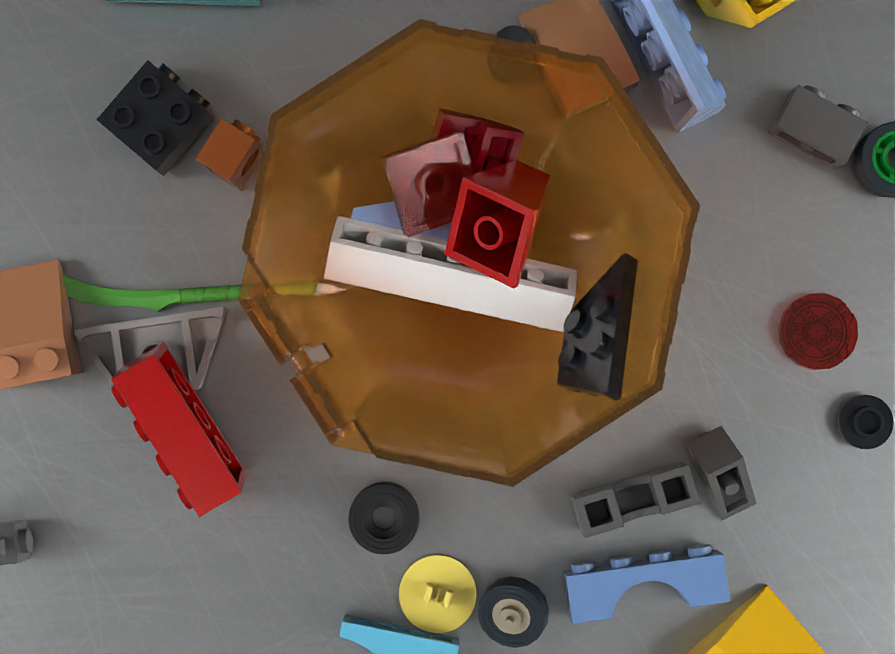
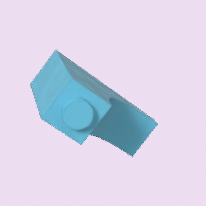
[339,615,459,654]

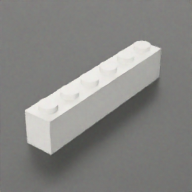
[324,216,577,332]

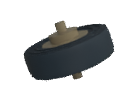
[478,576,549,648]

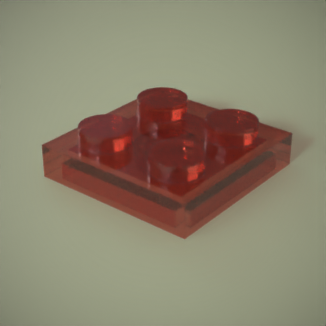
[381,130,474,238]

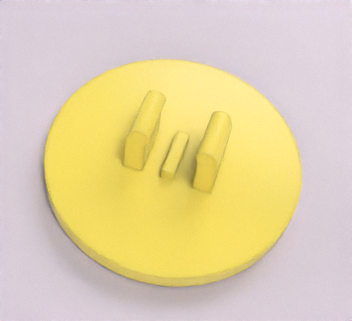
[399,554,477,633]

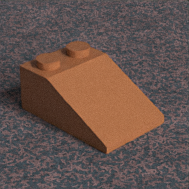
[0,259,83,390]

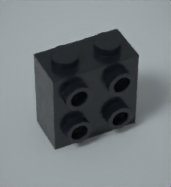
[96,60,214,176]

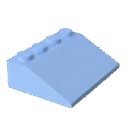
[610,0,726,133]

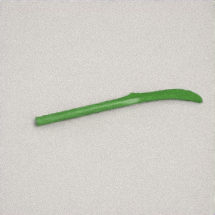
[63,273,320,312]

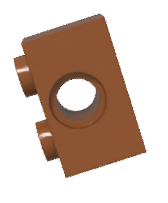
[195,118,266,191]

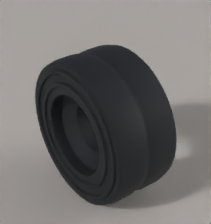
[348,482,420,555]

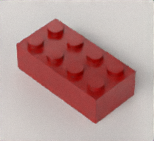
[111,342,247,517]

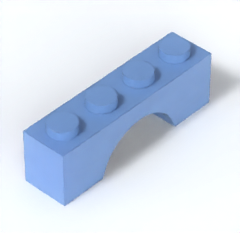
[563,545,731,624]

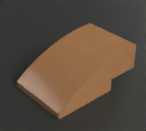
[518,0,641,118]

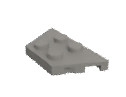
[74,306,226,390]

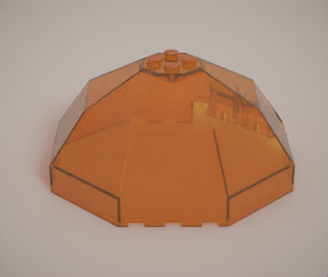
[238,19,700,487]

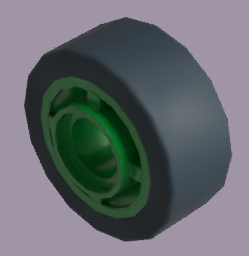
[854,121,895,198]

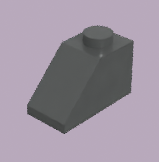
[686,426,756,521]

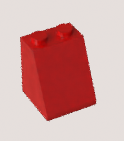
[444,160,551,289]

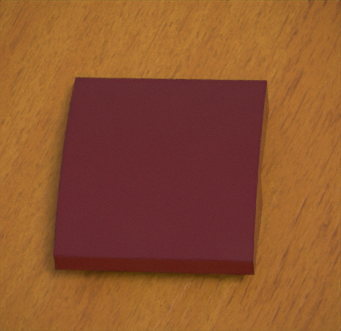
[418,108,525,195]

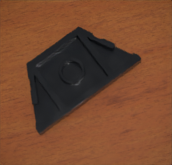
[557,253,638,401]

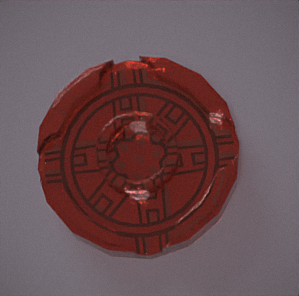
[778,293,858,370]

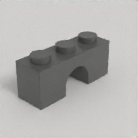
[570,462,701,538]

